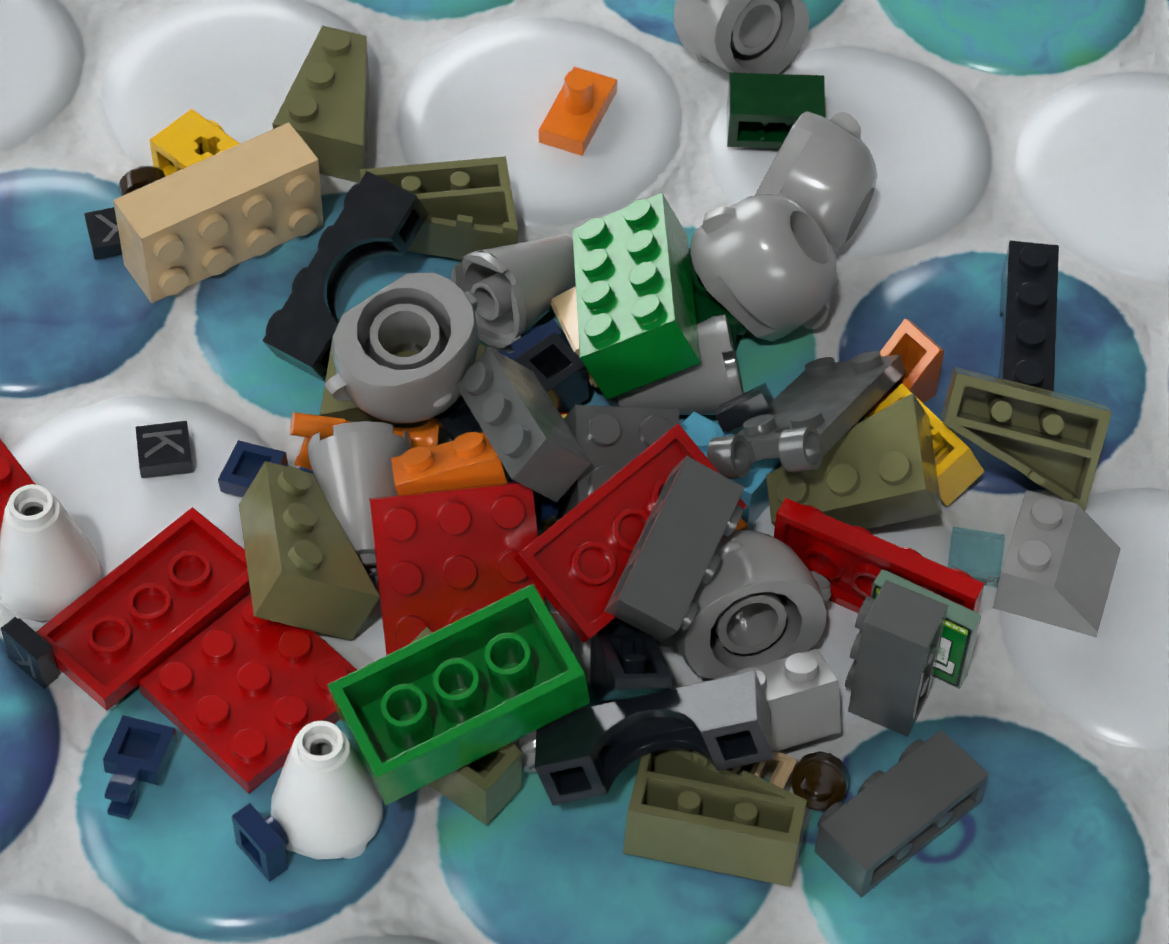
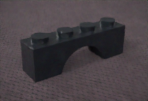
[262,171,429,382]
[998,240,1059,391]
[535,671,773,806]

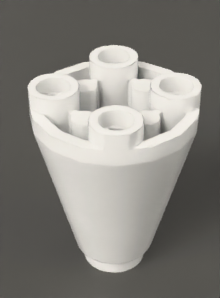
[0,484,101,622]
[271,721,383,860]

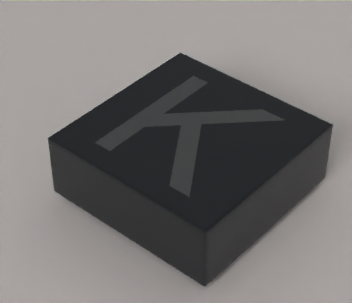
[84,207,122,260]
[715,383,774,432]
[136,421,193,478]
[1,617,59,689]

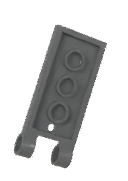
[707,351,905,479]

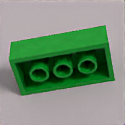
[572,193,701,399]
[328,584,590,805]

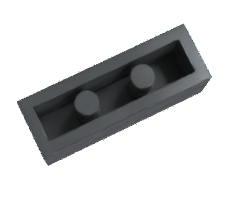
[456,347,591,502]
[604,456,745,642]
[844,580,949,737]
[815,730,989,898]

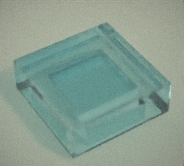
[947,527,1005,588]

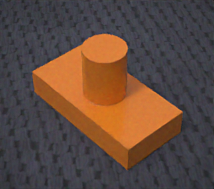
[539,66,617,156]

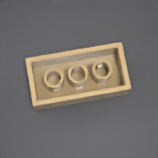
[113,122,324,303]

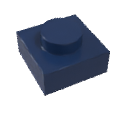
[232,803,289,882]

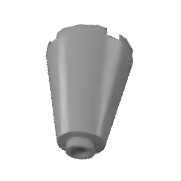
[451,235,576,348]
[608,314,744,415]
[308,421,413,575]

